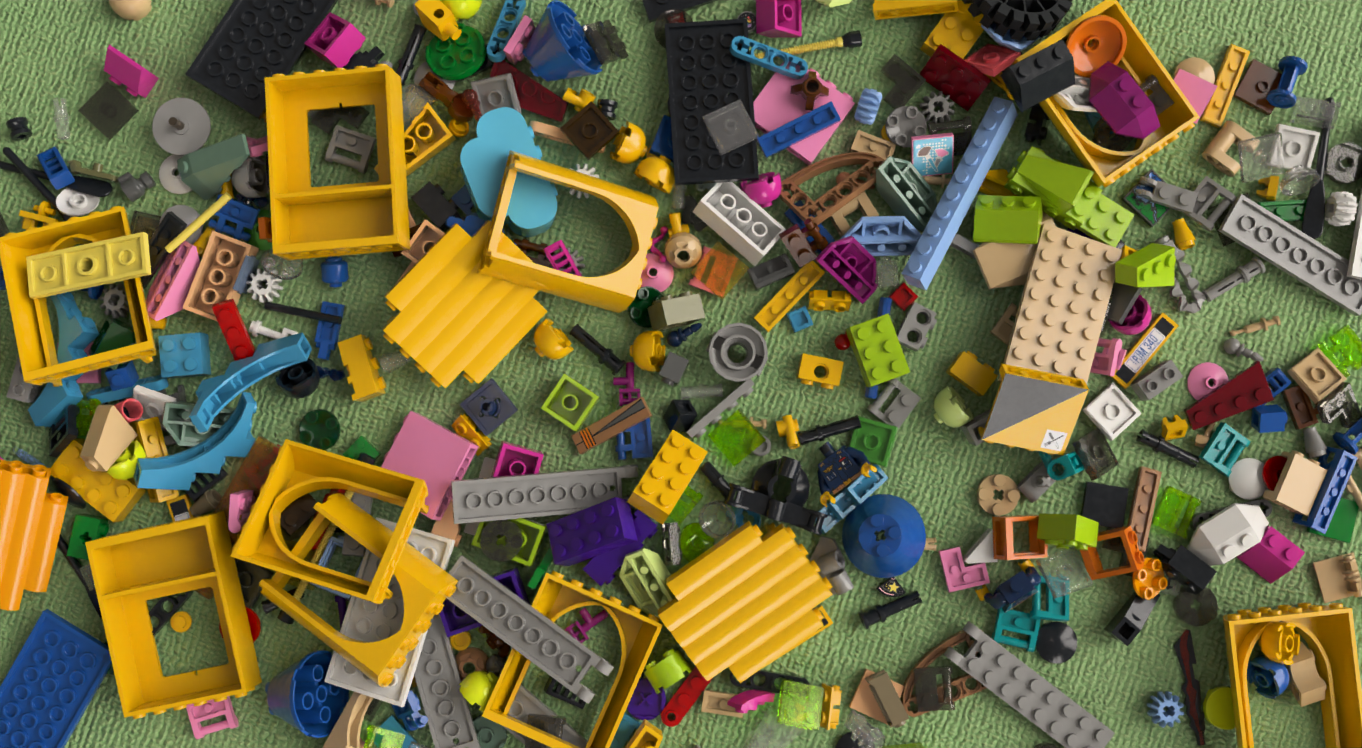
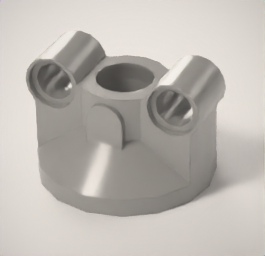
[706,323,768,382]

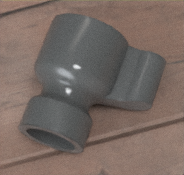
[117,171,156,202]

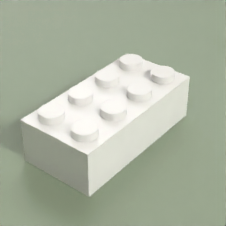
[693,182,786,266]

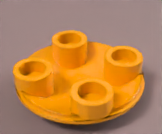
[1132,557,1168,600]

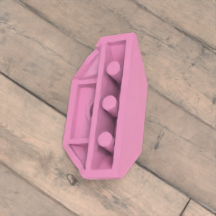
[146,241,200,321]

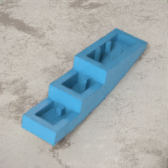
[815,464,888,534]

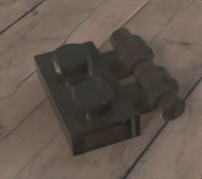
[582,20,629,65]
[659,522,682,565]

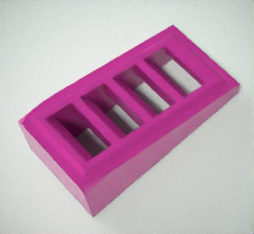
[543,240,581,276]

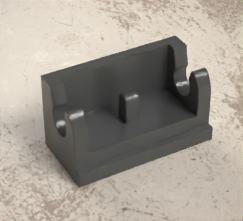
[747,253,795,290]

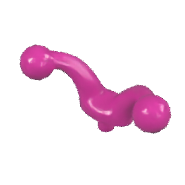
[650,226,668,263]

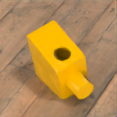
[414,0,462,41]

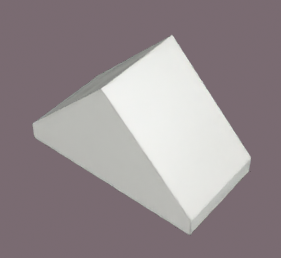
[963,528,998,564]

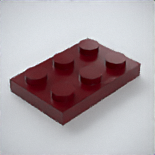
[918,44,991,111]

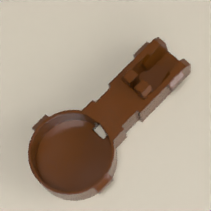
[418,72,477,123]

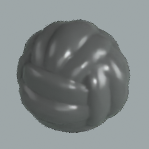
[486,654,507,677]

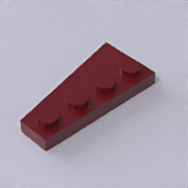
[490,60,568,122]
[1184,361,1274,430]

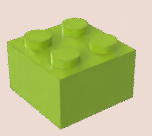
[541,373,600,432]
[1037,513,1099,551]

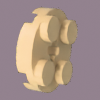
[977,474,1020,516]

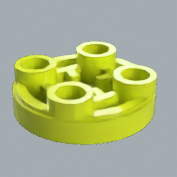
[1203,686,1235,730]

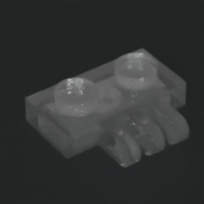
[845,710,885,748]

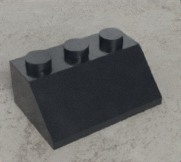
[1000,39,1075,112]

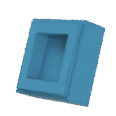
[786,306,814,333]

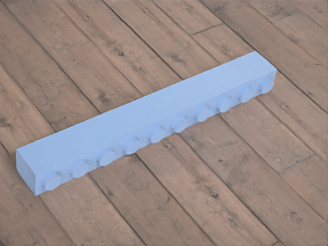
[901,97,1018,290]

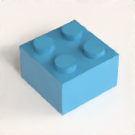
[158,332,211,379]

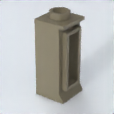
[865,669,910,728]

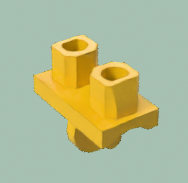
[19,201,63,230]

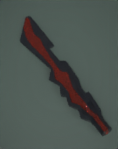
[1174,629,1206,746]

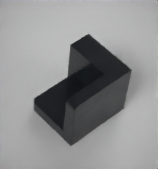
[663,400,698,432]

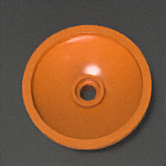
[1066,15,1127,78]

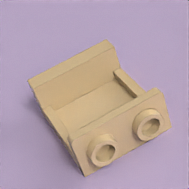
[1262,450,1327,516]

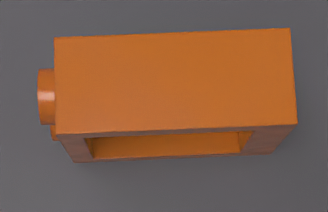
[992,515,1048,560]
[1080,525,1145,581]

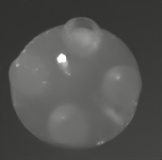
[261,249,303,280]

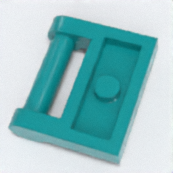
[1199,422,1250,477]
[1030,576,1069,622]
[991,609,1041,652]

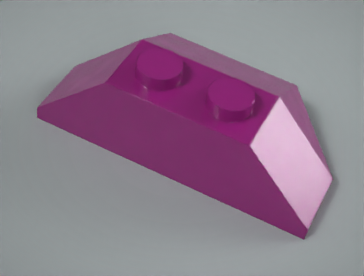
[1089,61,1160,140]
[816,236,877,304]

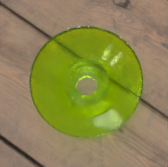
[679,522,714,562]

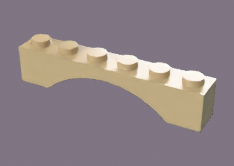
[323,692,373,748]

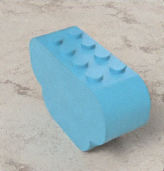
[460,107,558,237]

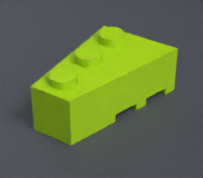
[1115,243,1176,287]

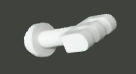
[249,320,298,340]

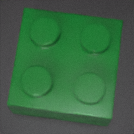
[343,436,382,460]

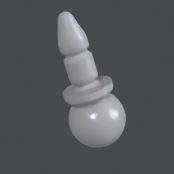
[1223,338,1264,361]

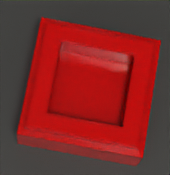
[888,282,918,312]

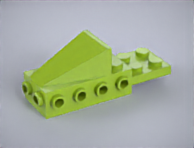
[1004,146,1134,247]

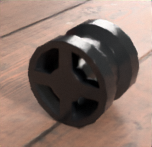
[597,99,618,121]
[6,117,33,141]

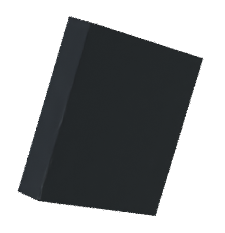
[1081,481,1129,528]

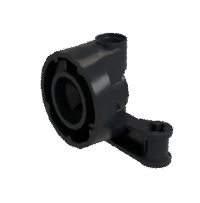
[723,456,828,535]

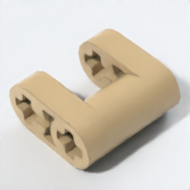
[1202,120,1259,177]
[827,191,879,237]

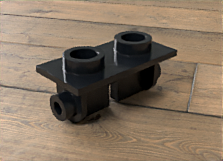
[1024,103,1050,146]

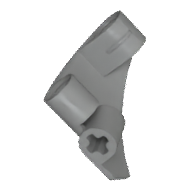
[809,536,854,597]

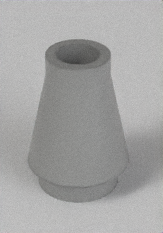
[1303,427,1327,459]

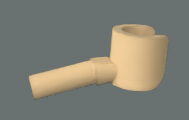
[1195,422,1216,448]

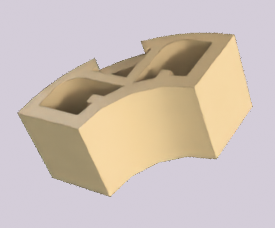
[1286,642,1327,707]

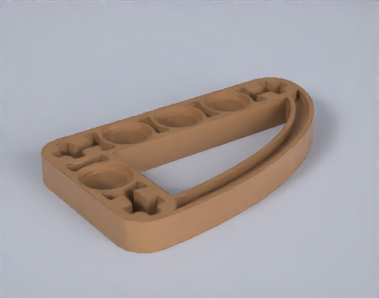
[779,152,885,225]
[901,629,987,717]

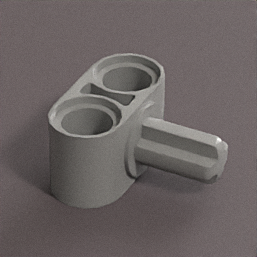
[1017,461,1056,503]

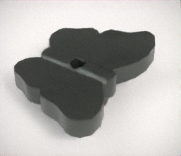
[681,195,708,231]

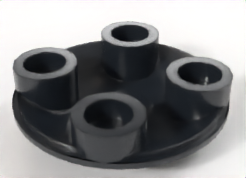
[1036,621,1077,664]

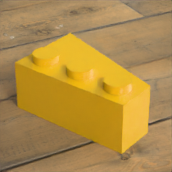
[337,334,386,402]

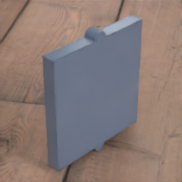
[233,255,260,294]

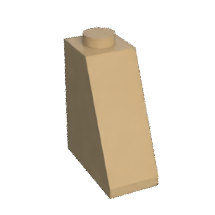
[80,405,138,472]

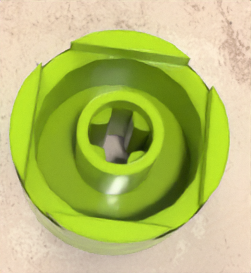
[643,648,692,694]

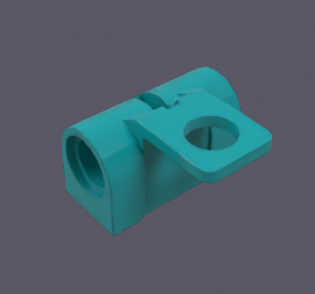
[1038,450,1087,480]

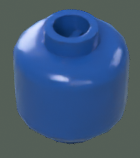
[321,257,349,287]

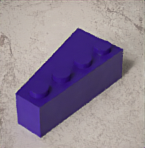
[583,509,658,586]

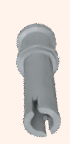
[1202,256,1266,302]

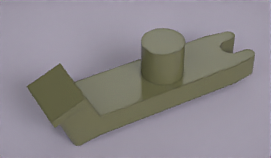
[67,160,119,182]

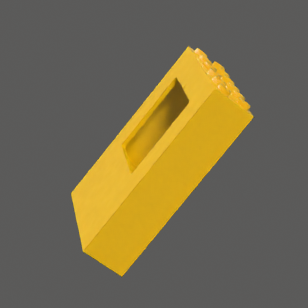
[265,64,410,260]
[85,511,262,719]

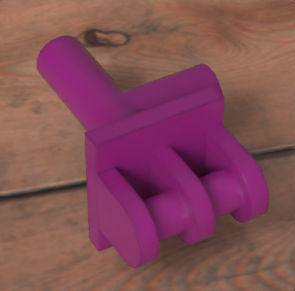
[613,362,641,407]
[564,608,609,643]

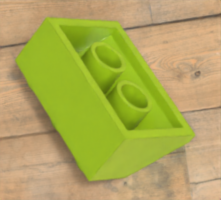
[973,195,1043,244]

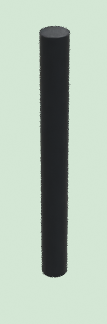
[264,302,342,325]

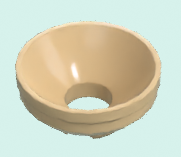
[665,232,702,269]

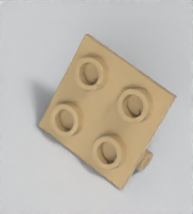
[1313,552,1362,603]

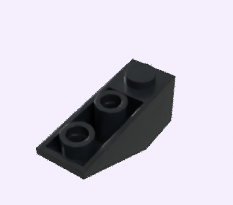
[1104,592,1160,646]

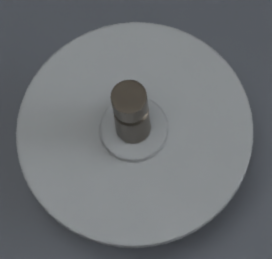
[152,98,211,155]

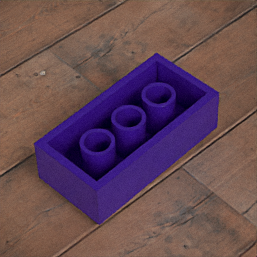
[546,497,638,566]
[439,567,530,637]

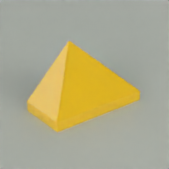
[978,169,1017,196]

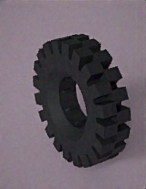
[962,0,1072,41]

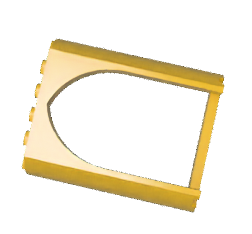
[1012,0,1200,188]
[478,150,658,313]
[0,206,156,387]
[231,439,429,604]
[259,493,458,687]
[482,570,663,748]
[1223,603,1362,748]

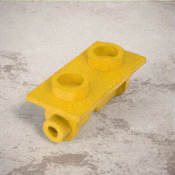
[808,289,851,312]
[451,413,492,456]
[817,683,842,730]

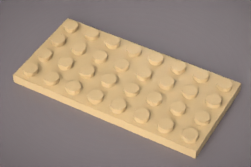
[998,223,1122,385]

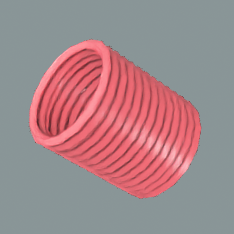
[114,398,143,423]

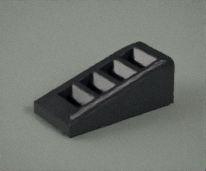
[185,467,228,502]
[544,676,591,709]

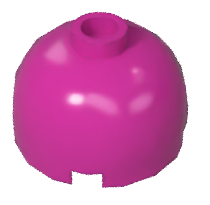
[740,172,782,208]
[1108,294,1152,335]

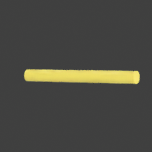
[165,192,232,253]

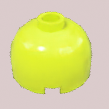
[440,0,482,21]
[107,440,146,480]
[459,671,498,712]

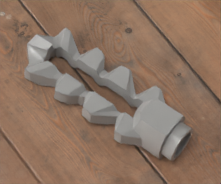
[1152,235,1207,314]

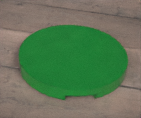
[425,23,487,80]

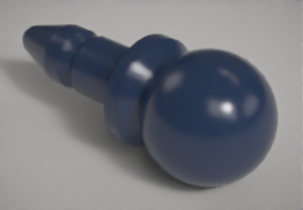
[667,323,702,347]

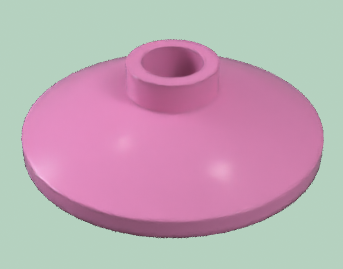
[640,253,674,293]
[1187,362,1229,401]

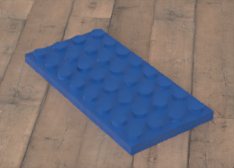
[0,609,112,748]

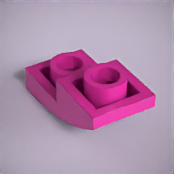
[727,689,775,713]

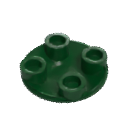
[627,286,664,328]
[299,409,341,450]

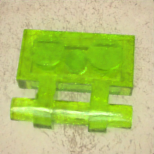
[1317,325,1362,378]

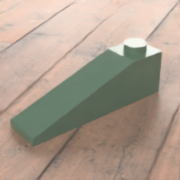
[177,134,250,200]

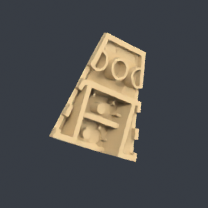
[973,212,1056,289]

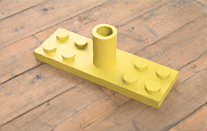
[26,232,151,299]

